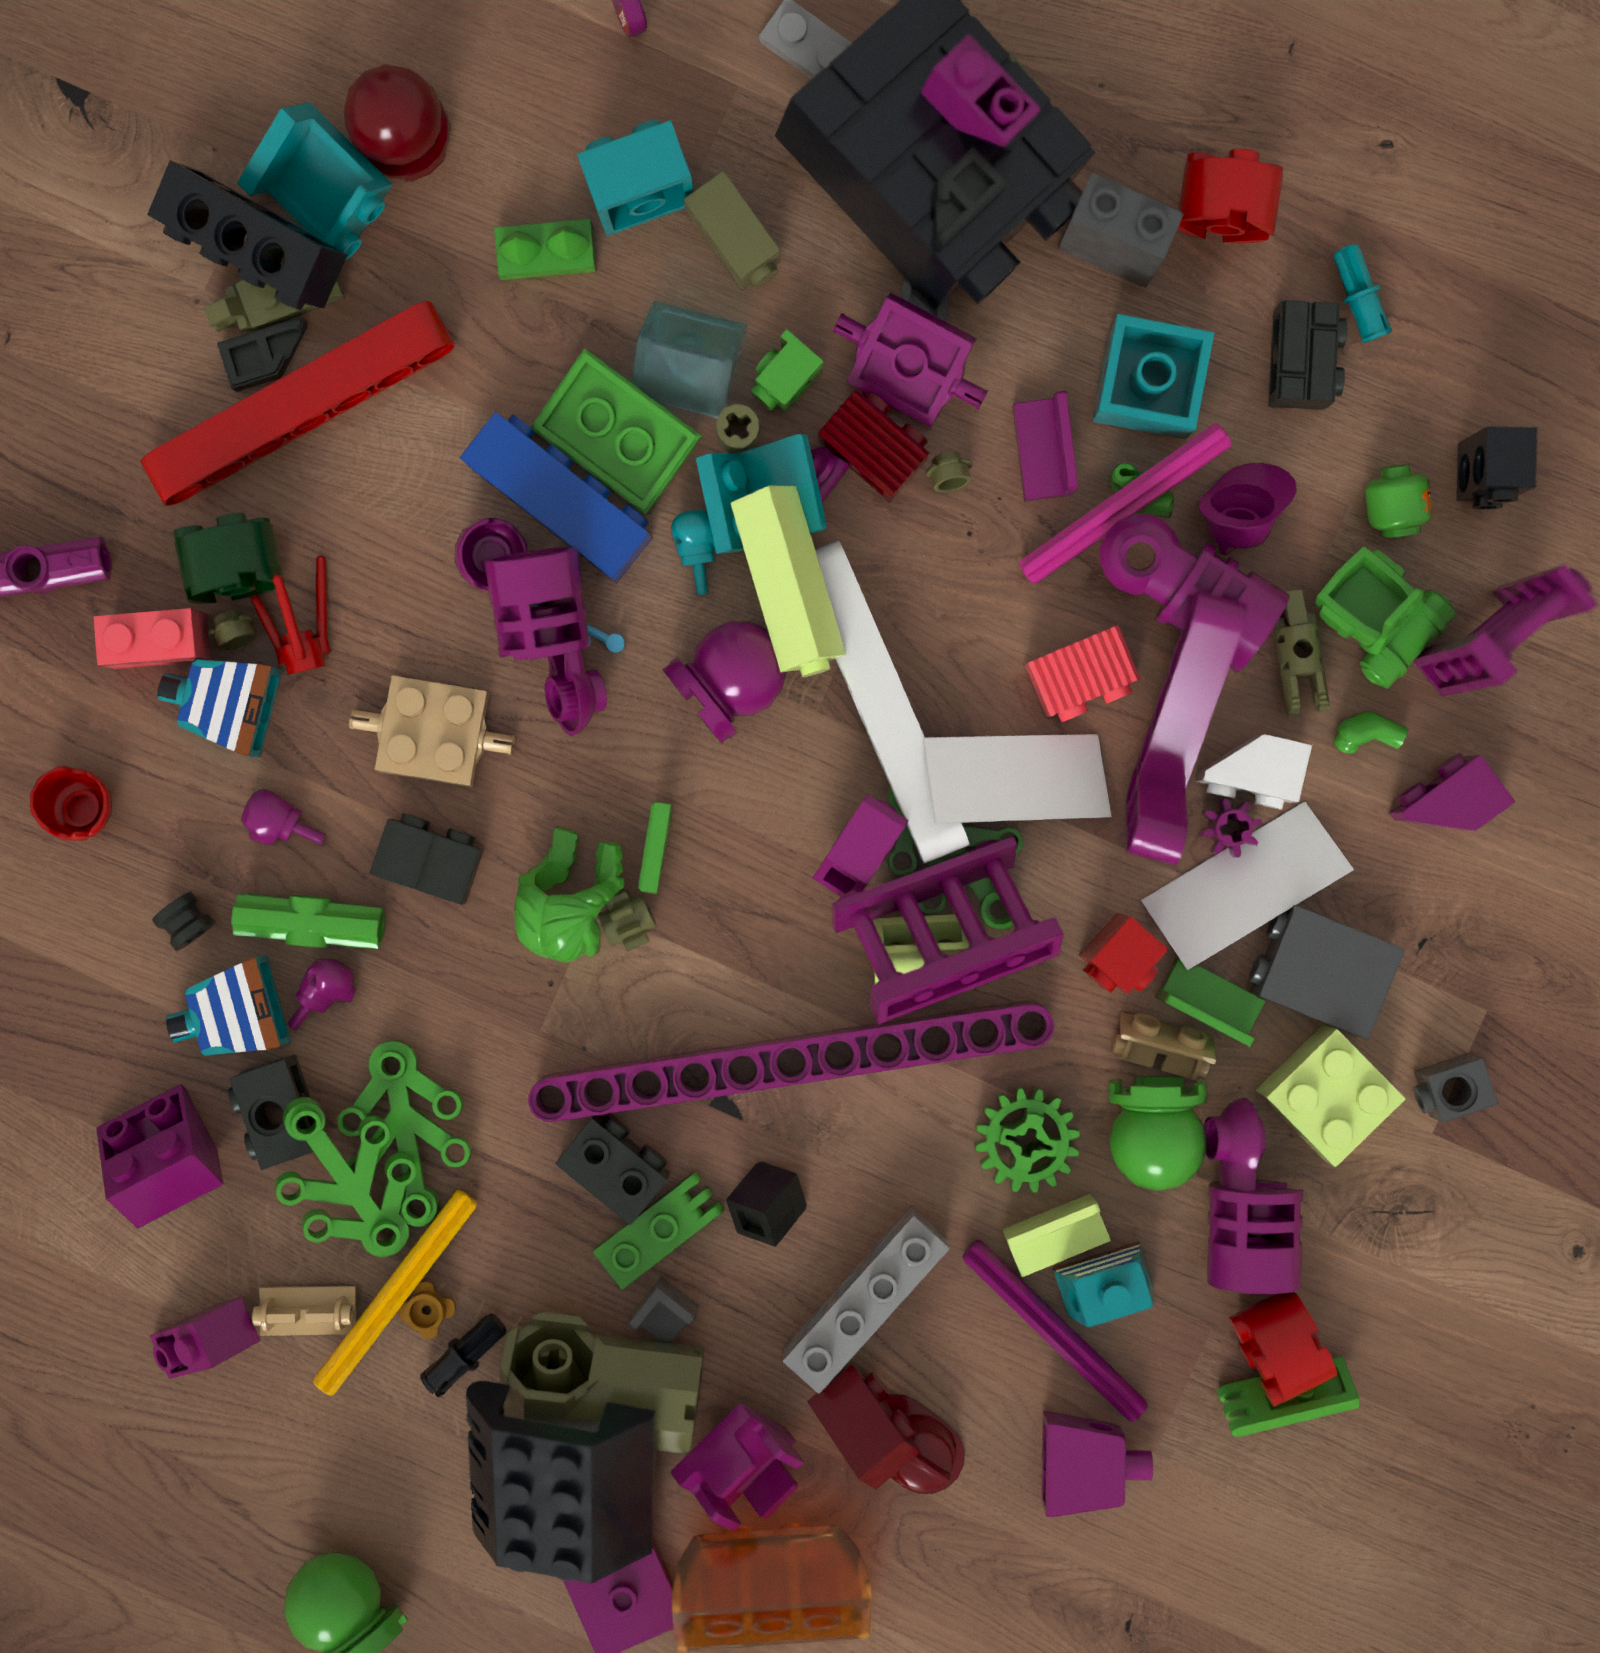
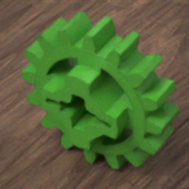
[974,1086,1080,1193]

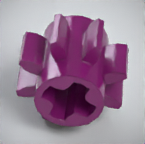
[1198,798,1262,858]

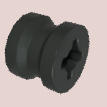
[152,892,215,951]

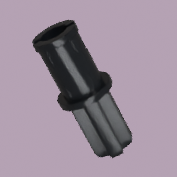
[420,1313,507,1397]

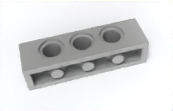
[783,1206,950,1394]

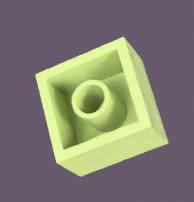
[1255,1023,1405,1168]

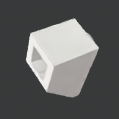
[1195,734,1312,810]

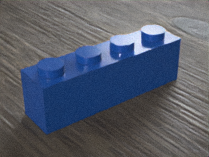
[459,412,652,584]

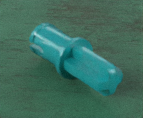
[1333,244,1393,344]

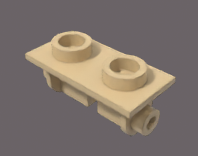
[1111,1012,1216,1080]
[252,1286,357,1336]

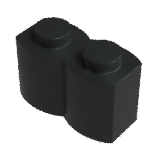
[369,813,484,905]

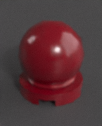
[344,64,451,181]

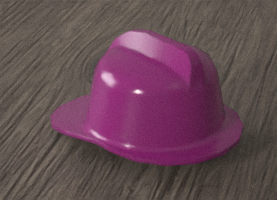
[1198,463,1297,556]

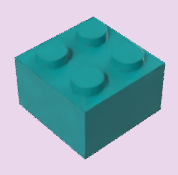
[577,120,694,237]
[1092,314,1215,440]

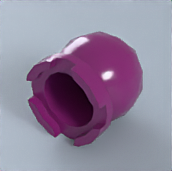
[662,621,787,743]

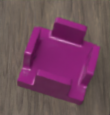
[670,1403,804,1531]

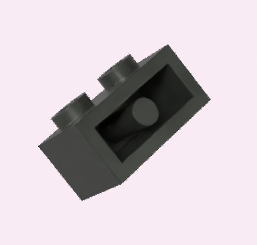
[555,1114,670,1226]

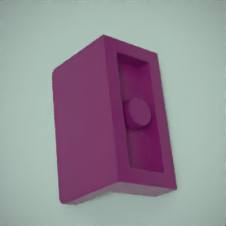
[1012,391,1078,502]

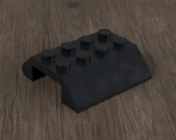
[466,1381,656,1584]

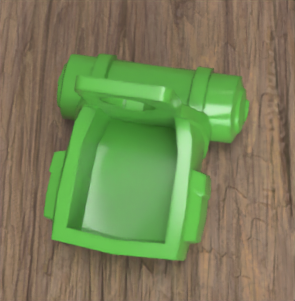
[1315,546,1457,689]

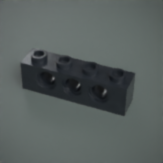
[147,160,348,310]

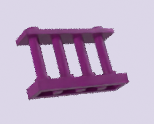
[1413,564,1598,697]
[832,836,1063,1024]

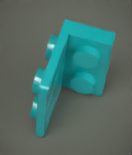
[696,434,827,554]

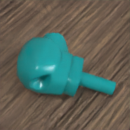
[671,510,715,595]

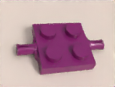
[833,293,988,427]

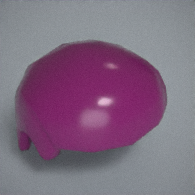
[454,518,527,591]

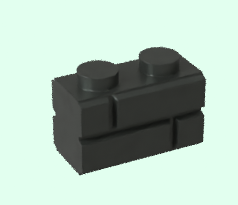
[1268,300,1347,410]

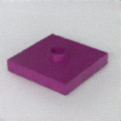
[563,1542,688,1653]

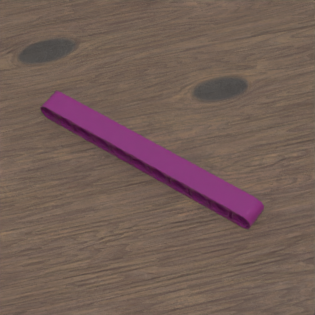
[528,1001,1054,1122]

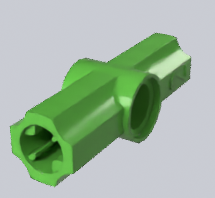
[231,893,386,949]

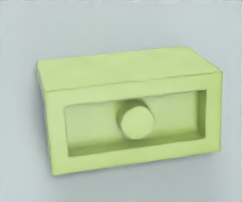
[1002,1193,1111,1277]

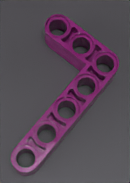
[1125,591,1247,865]

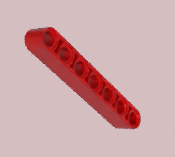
[140,301,455,506]

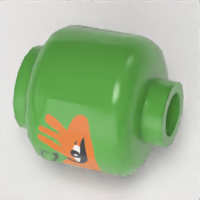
[1365,464,1432,538]

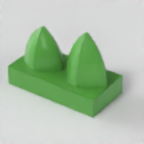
[494,219,596,280]

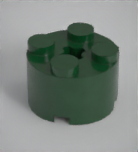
[173,513,285,604]

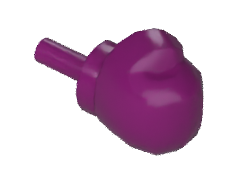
[241,789,326,845]
[287,959,356,1030]

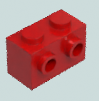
[1079,912,1168,994]

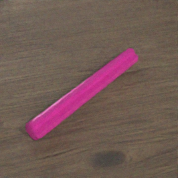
[1019,423,1232,584]

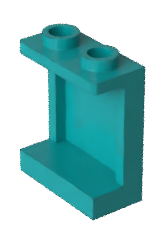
[237,102,393,260]

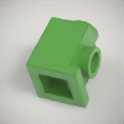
[750,329,823,414]

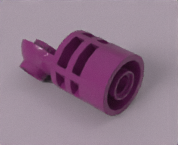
[1100,514,1290,673]
[484,547,607,736]
[1204,1098,1303,1294]

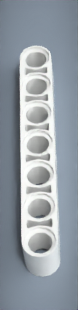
[815,540,970,864]

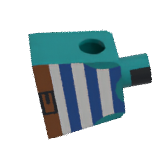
[157,659,283,758]
[166,955,292,1056]
[1052,1241,1155,1327]

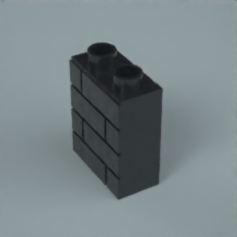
[775,0,1096,310]

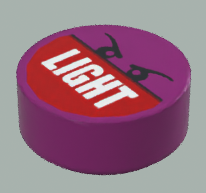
[612,0,647,38]

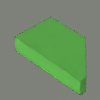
[638,802,674,894]

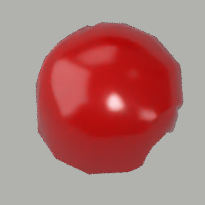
[30,765,112,841]

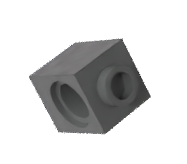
[1413,1053,1498,1123]

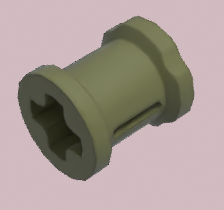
[716,404,760,453]

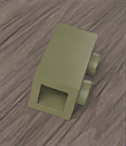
[683,171,781,290]

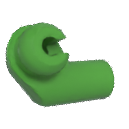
[1110,463,1175,518]
[1333,711,1408,754]

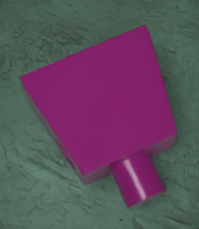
[1041,1411,1153,1517]

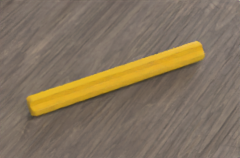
[313,1189,477,1396]

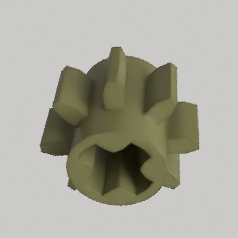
[598,890,657,952]

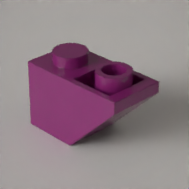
[920,35,1041,147]
[1389,753,1515,831]
[812,794,909,897]
[149,1297,261,1379]

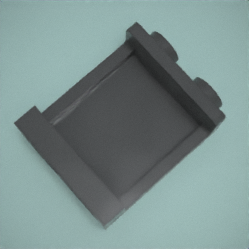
[1058,174,1183,288]
[1249,905,1405,1040]

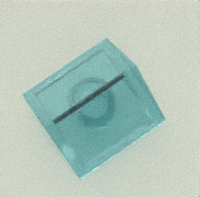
[632,301,747,418]

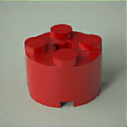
[1177,149,1283,244]
[1228,1292,1337,1407]

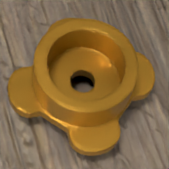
[398,1281,456,1339]

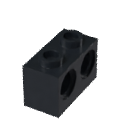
[1457,426,1537,510]

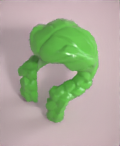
[514,827,625,963]

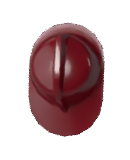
[885,1394,965,1494]

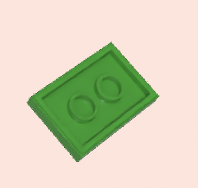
[530,348,703,515]

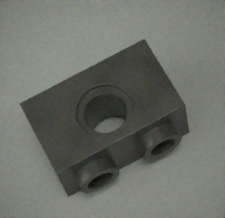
[228,1054,314,1170]

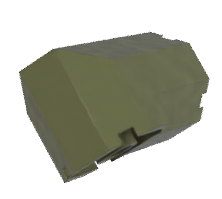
[500,1312,704,1454]

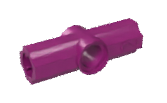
[0,537,113,597]

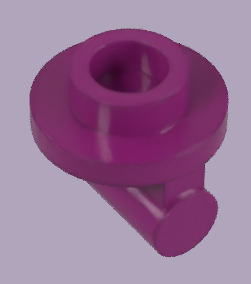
[811,446,850,504]

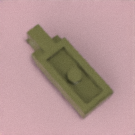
[204,265,345,332]

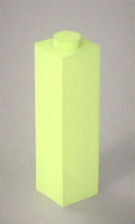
[730,486,846,677]

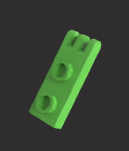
[593,1171,725,1290]
[1217,1356,1360,1437]

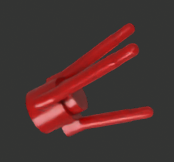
[251,556,331,675]

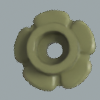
[925,451,973,493]
[208,610,256,651]

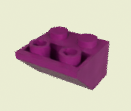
[96,1084,224,1229]

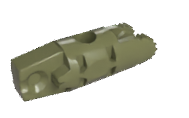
[1273,589,1330,716]

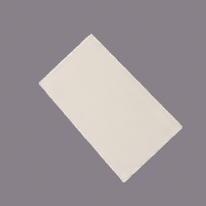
[923,734,1112,823]
[1141,801,1354,970]

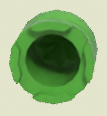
[1108,1076,1207,1191]
[283,1552,408,1653]

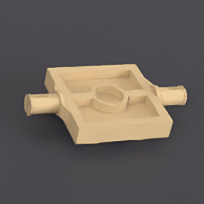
[349,675,515,788]

